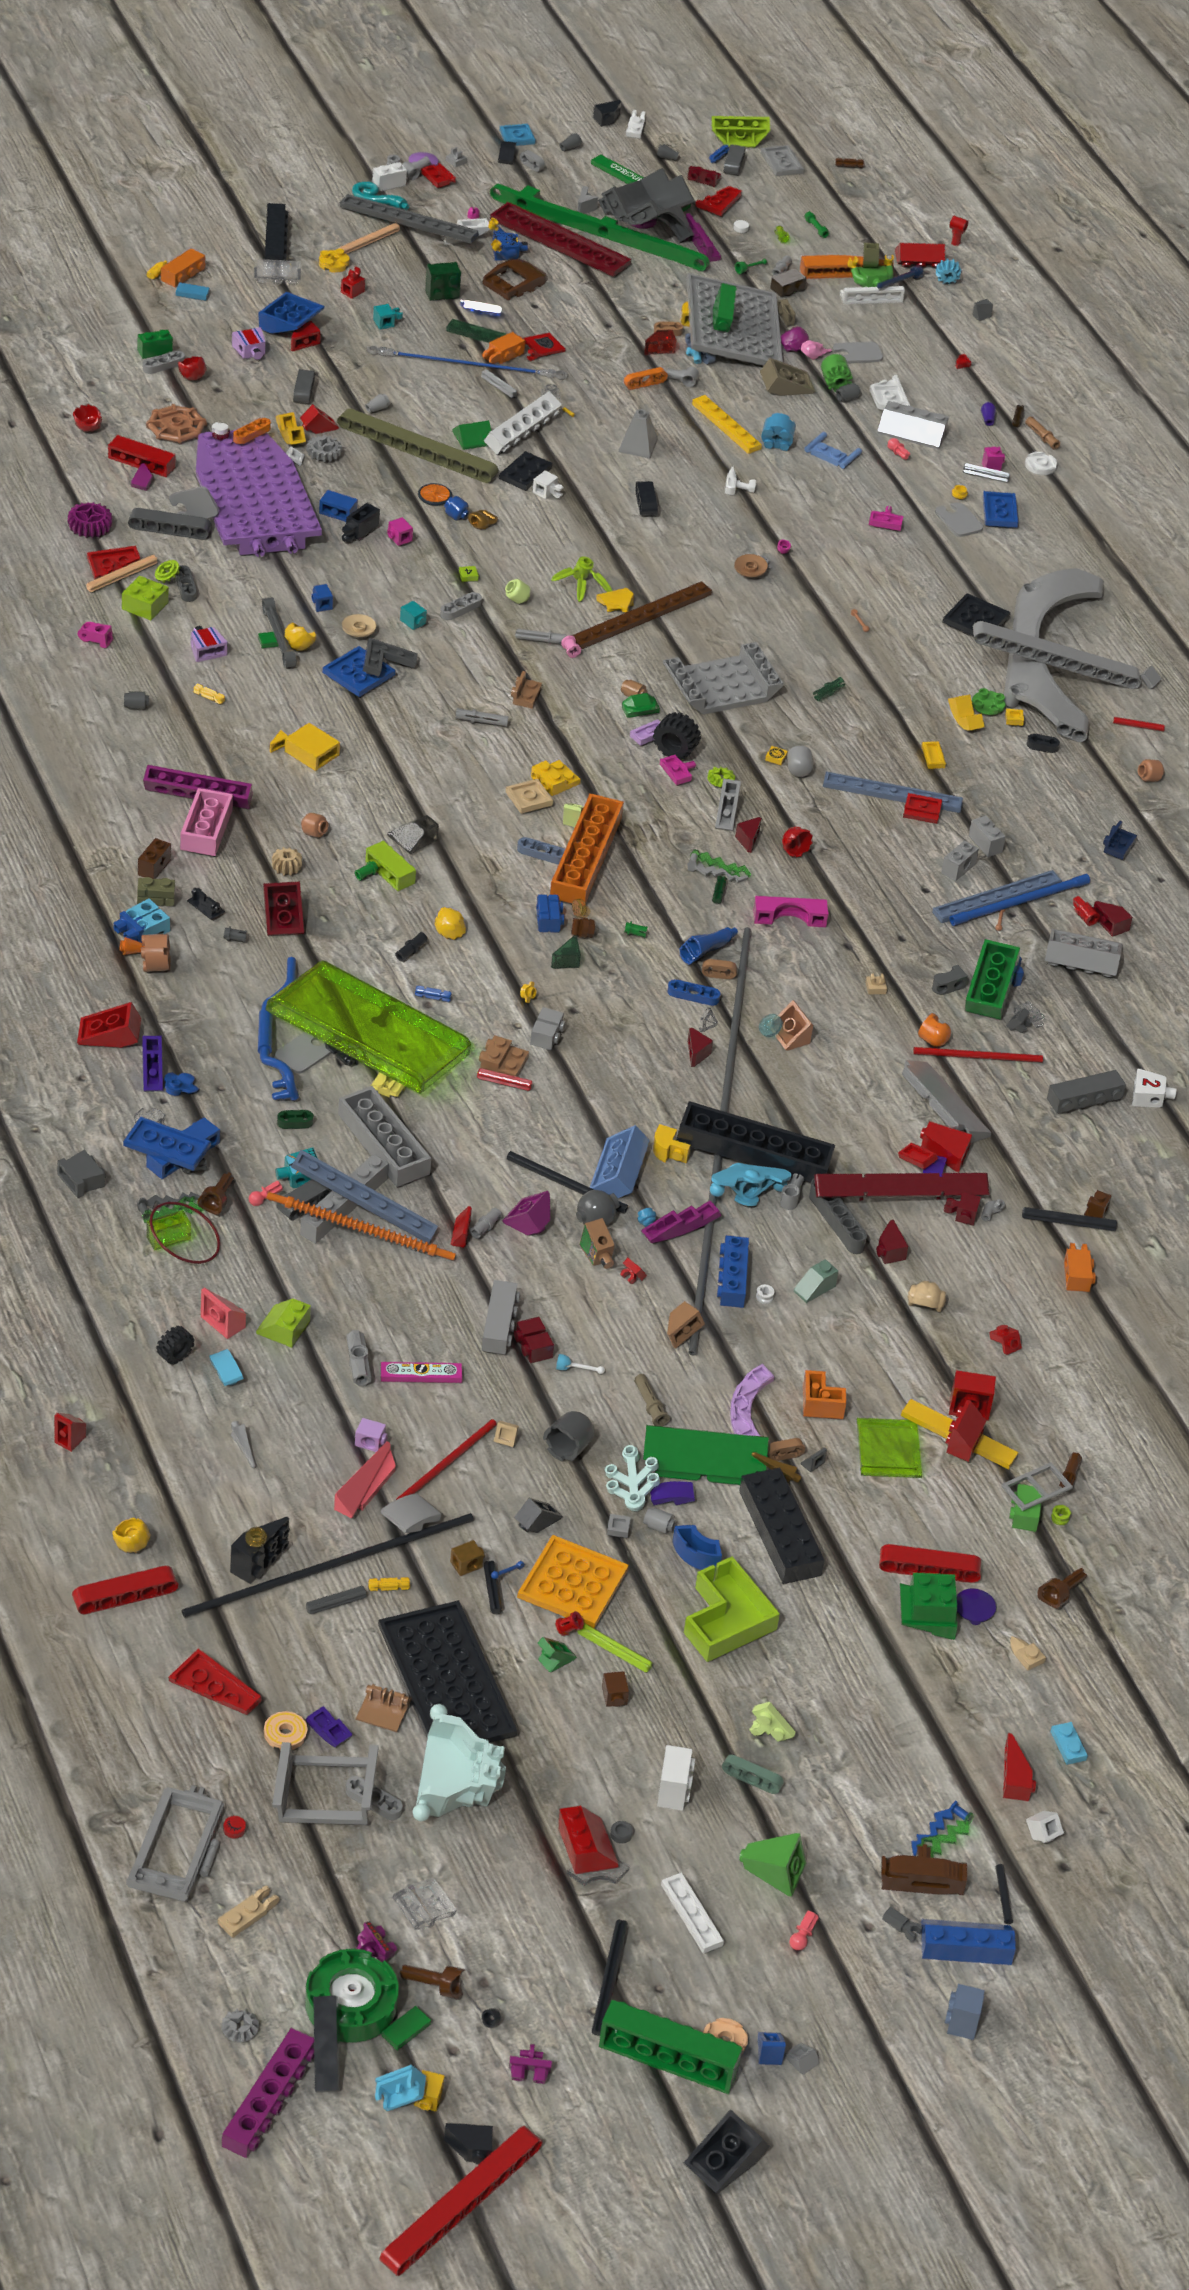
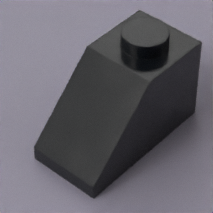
[593,100,621,126]
[514,1498,563,1533]
[444,2123,493,2164]

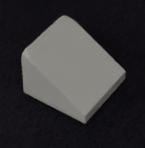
[784,2043,819,2074]

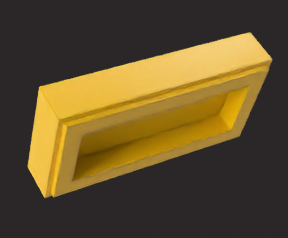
[921,741,946,769]

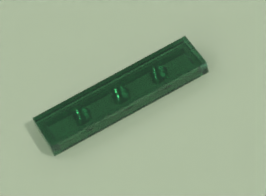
[446,319,507,343]

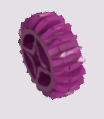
[67,502,113,538]

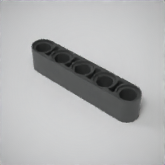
[128,508,211,540]
[809,1179,867,1254]

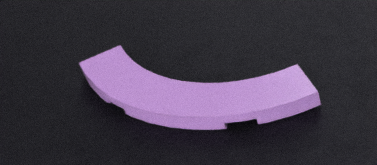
[730,1364,775,1436]

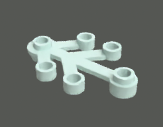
[605,1445,660,1511]

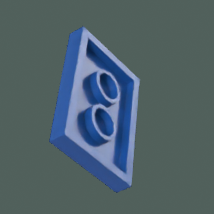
[983,491,1018,528]

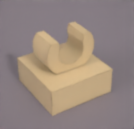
[866,973,887,994]
[494,1421,519,1447]

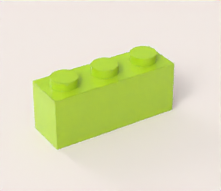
[365,840,416,891]

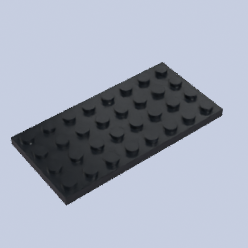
[378,1600,517,1743]

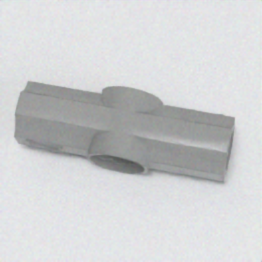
[346,1330,371,1386]

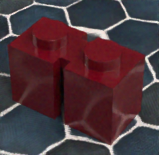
[514,1317,554,1364]

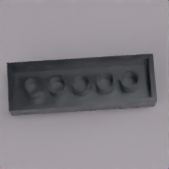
[739,1468,825,1584]

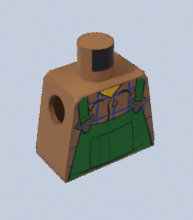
[579,1218,615,1269]

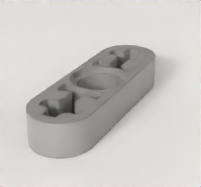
[143,351,185,374]
[440,592,482,620]
[346,1776,402,1820]

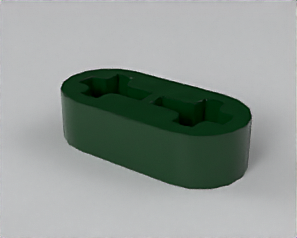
[277,1110,314,1129]

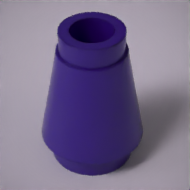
[981,402,996,426]

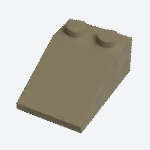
[760,358,815,396]

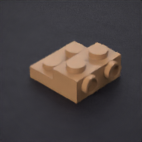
[479,1035,529,1077]

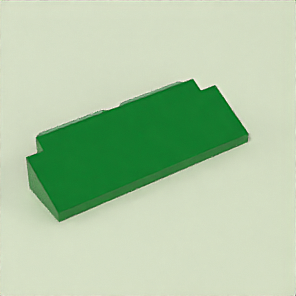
[643,1425,769,1485]

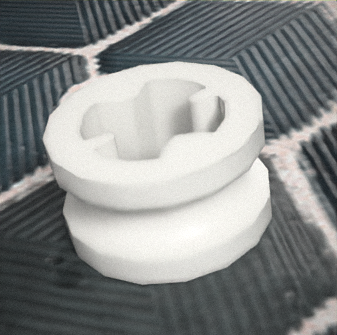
[756,1284,774,1304]

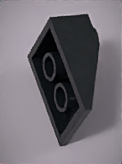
[683,2109,770,2194]

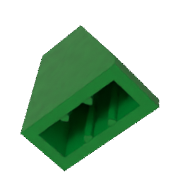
[713,283,736,333]

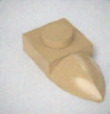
[1010,1636,1046,1671]

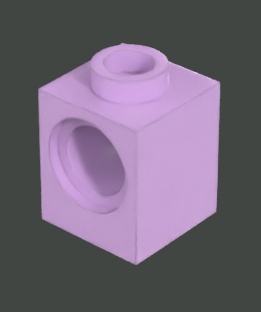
[355,1418,388,1452]

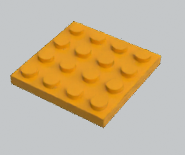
[517,1535,629,1628]

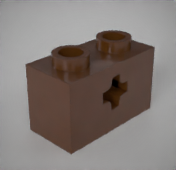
[138,838,171,879]

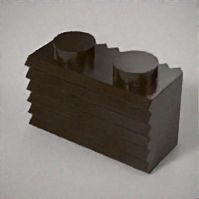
[770,268,807,297]

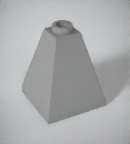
[619,409,657,459]

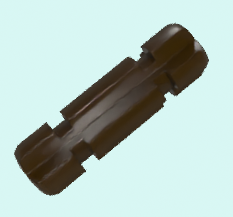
[1012,404,1025,427]

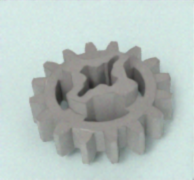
[306,435,342,462]

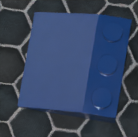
[258,292,325,333]

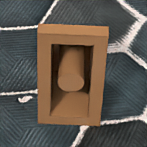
[667,1301,705,1349]

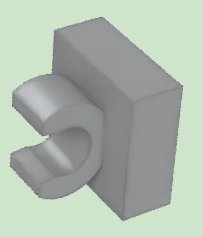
[446,147,467,167]

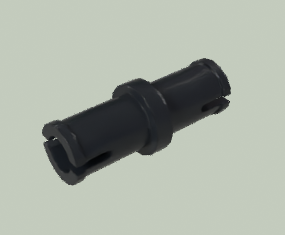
[395,932,428,962]

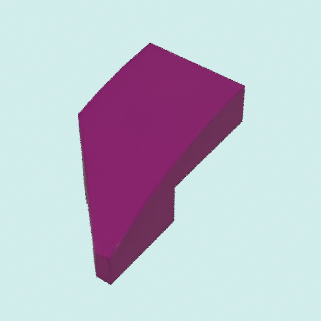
[131,463,153,491]

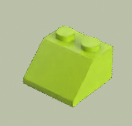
[256,1298,311,1348]

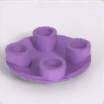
[409,152,438,166]

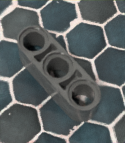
[723,144,746,175]
[293,369,315,404]
[277,1179,332,1220]

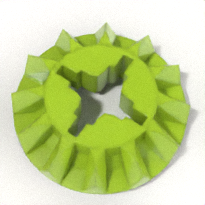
[155,560,181,583]
[707,766,735,787]

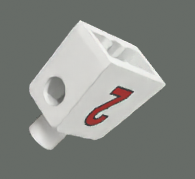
[1132,1068,1176,1108]

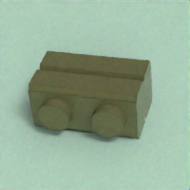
[137,877,175,906]

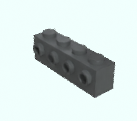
[1047,1070,1126,1113]

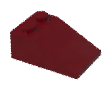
[263,881,304,936]

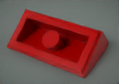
[451,1206,472,1248]

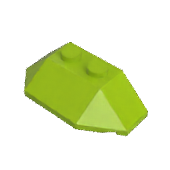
[711,116,770,148]

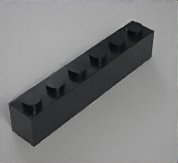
[264,203,288,269]

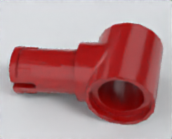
[949,215,969,246]

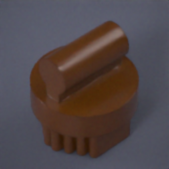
[571,917,595,938]

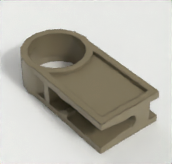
[777,299,796,327]

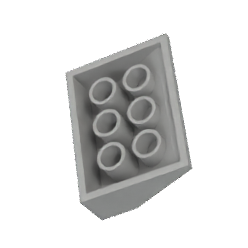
[1045,929,1122,977]

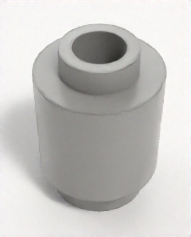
[643,1508,676,1534]

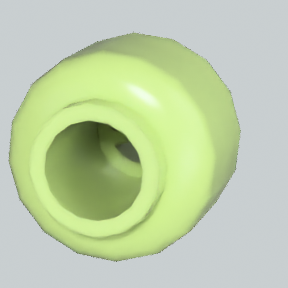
[505,579,530,604]

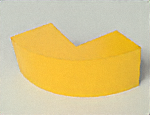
[275,412,306,445]
[948,694,984,731]

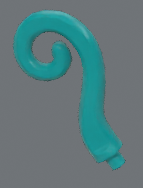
[352,181,409,210]

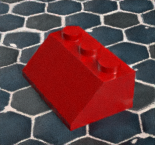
[895,243,945,267]
[558,1805,619,1874]

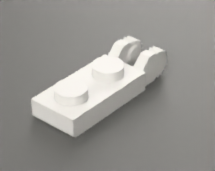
[626,110,646,139]

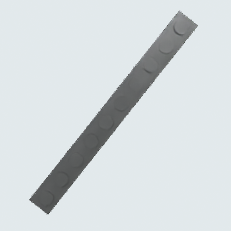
[340,194,479,243]

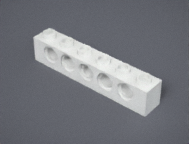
[484,391,562,455]

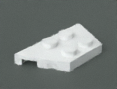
[870,375,910,410]

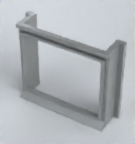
[272,1742,379,1825]

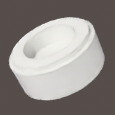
[734,220,749,233]

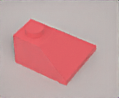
[201,1287,246,1339]

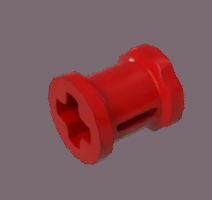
[555,1611,584,1636]

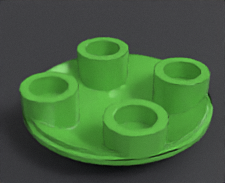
[972,688,1005,715]

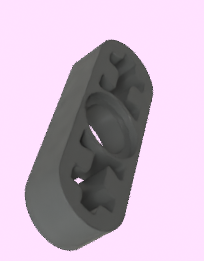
[175,565,197,602]

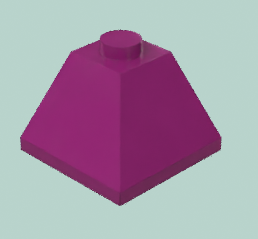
[502,1191,550,1235]

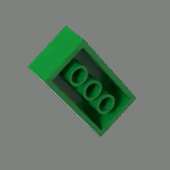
[965,939,1020,1020]

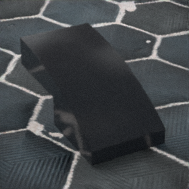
[498,141,516,165]

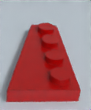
[168,1648,262,1715]

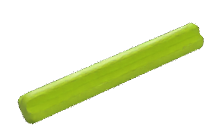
[577,1623,652,1673]

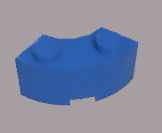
[672,1525,722,1571]

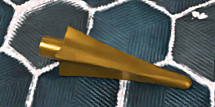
[752,1452,801,1483]

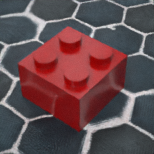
[949,1370,996,1421]

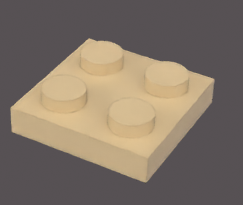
[506,779,553,814]

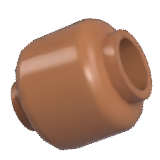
[1138,759,1164,782]
[301,813,329,838]

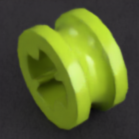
[1051,1505,1071,1525]

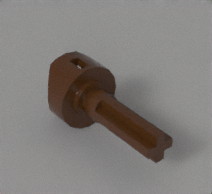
[197,1172,234,1215]
[1037,1568,1087,1609]
[400,1964,465,2000]

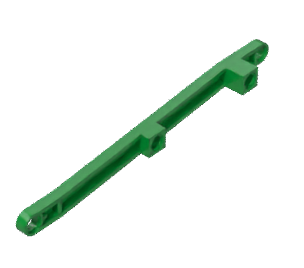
[490,184,710,271]

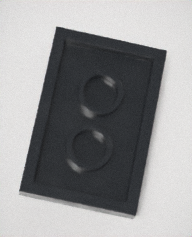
[499,451,553,491]

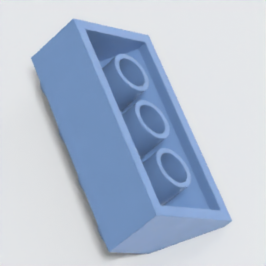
[590,1125,650,1198]

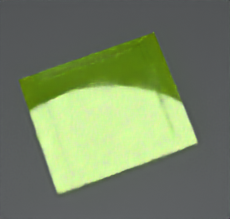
[856,1418,922,1478]

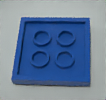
[322,646,396,697]

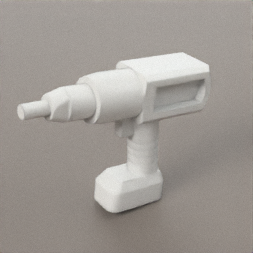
[725,466,756,495]

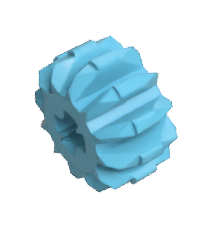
[936,258,961,285]

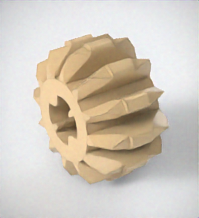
[272,847,302,876]

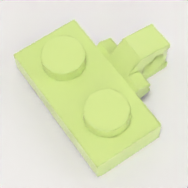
[749,1702,796,1742]

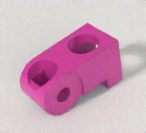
[77,622,113,648]

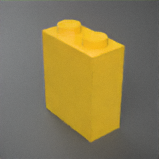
[285,723,340,771]

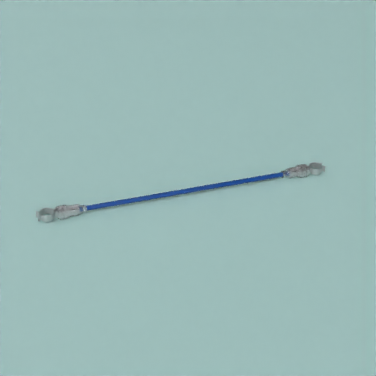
[367,346,567,379]

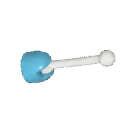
[556,1354,605,1374]

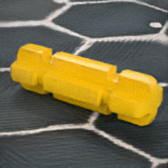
[193,684,225,704]
[368,1577,410,1591]

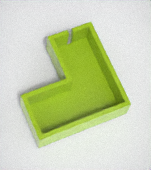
[684,1556,780,1662]

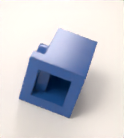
[311,584,333,612]

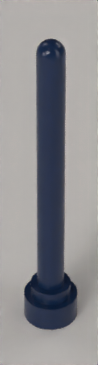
[877,266,923,289]

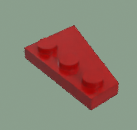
[87,546,140,580]

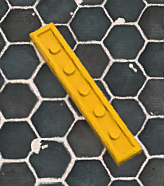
[901,1399,1018,1470]

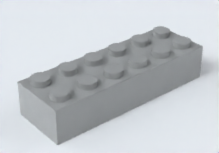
[338,1086,431,1187]

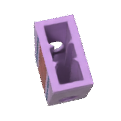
[232,327,265,360]
[191,626,227,662]

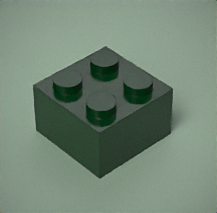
[425,262,461,301]

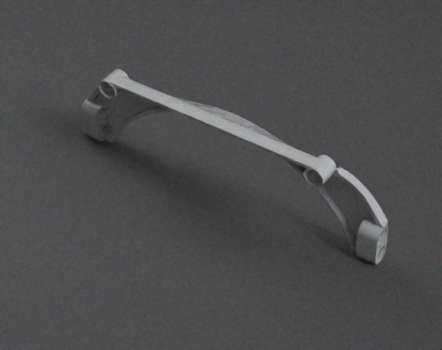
[1004,568,1104,742]

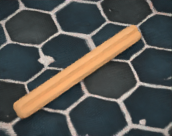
[339,223,400,254]
[86,555,158,592]

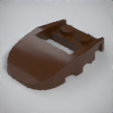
[482,259,547,301]

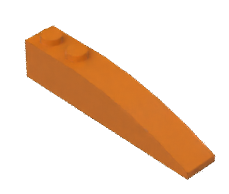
[800,255,894,279]

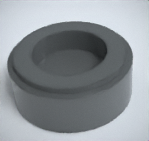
[610,1821,633,1844]

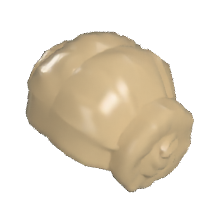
[907,1280,946,1312]

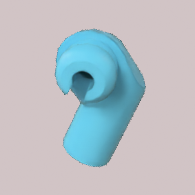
[686,347,702,364]

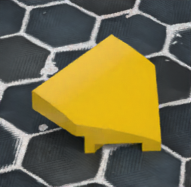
[596,588,634,612]

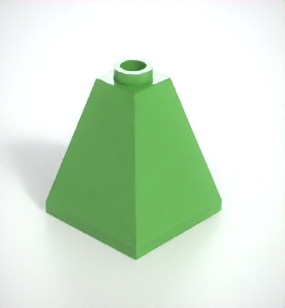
[740,1833,806,1897]

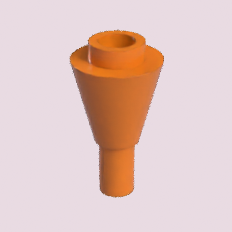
[120,937,145,955]

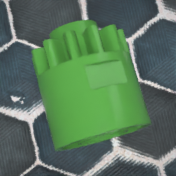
[821,354,853,392]

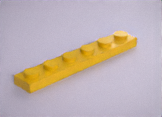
[692,395,762,454]

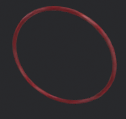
[150,1202,220,1264]

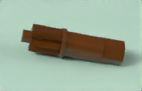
[1059,1452,1082,1490]

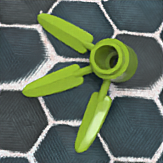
[551,556,612,602]

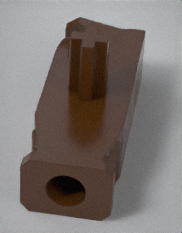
[881,1844,967,1895]

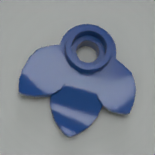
[164,1072,199,1096]

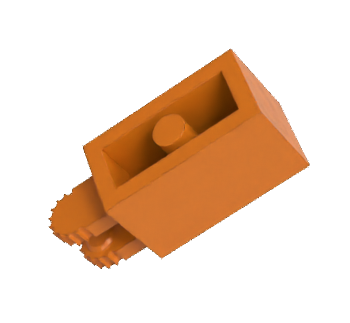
[482,332,525,364]
[1064,1243,1095,1292]

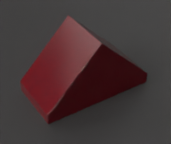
[735,817,762,853]
[687,1028,713,1067]

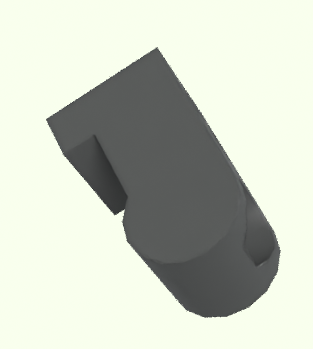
[932,965,968,995]

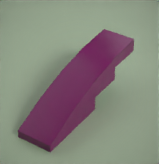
[641,1201,721,1243]

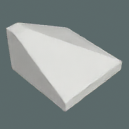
[286,447,304,466]

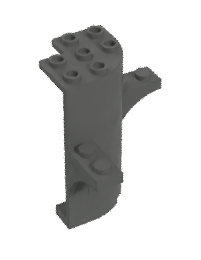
[598,168,695,242]

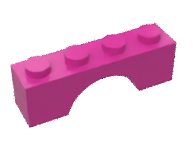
[753,896,828,927]

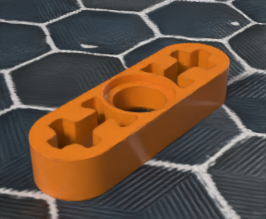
[624,367,668,390]
[233,418,271,444]

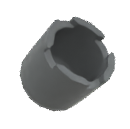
[543,1411,594,1461]

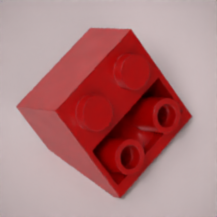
[945,1400,986,1462]

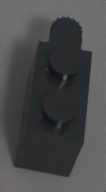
[342,503,380,542]

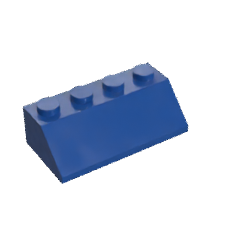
[921,1919,1016,1965]

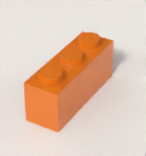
[161,248,206,288]

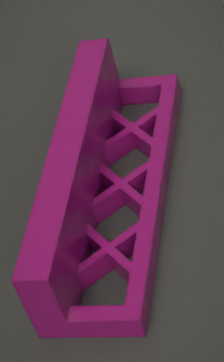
[686,214,721,262]

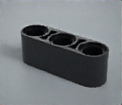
[635,481,658,516]

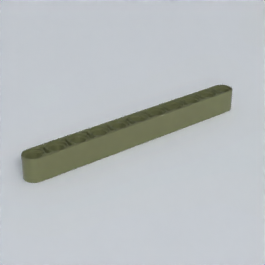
[337,408,499,483]

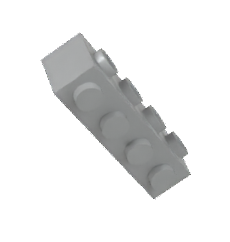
[482,1280,520,1354]

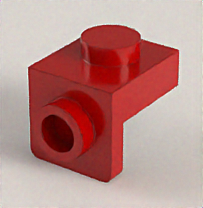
[989,1325,1022,1355]

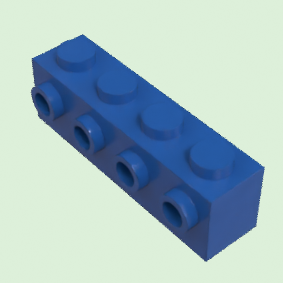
[717,1235,749,1308]

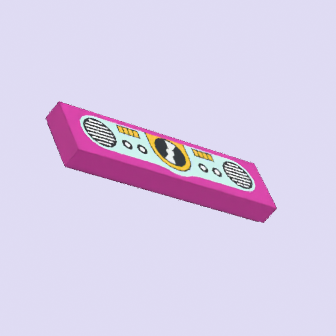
[380,1362,462,1383]

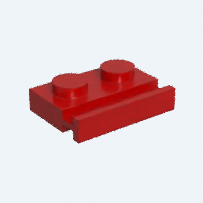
[421,163,456,188]
[903,793,942,824]

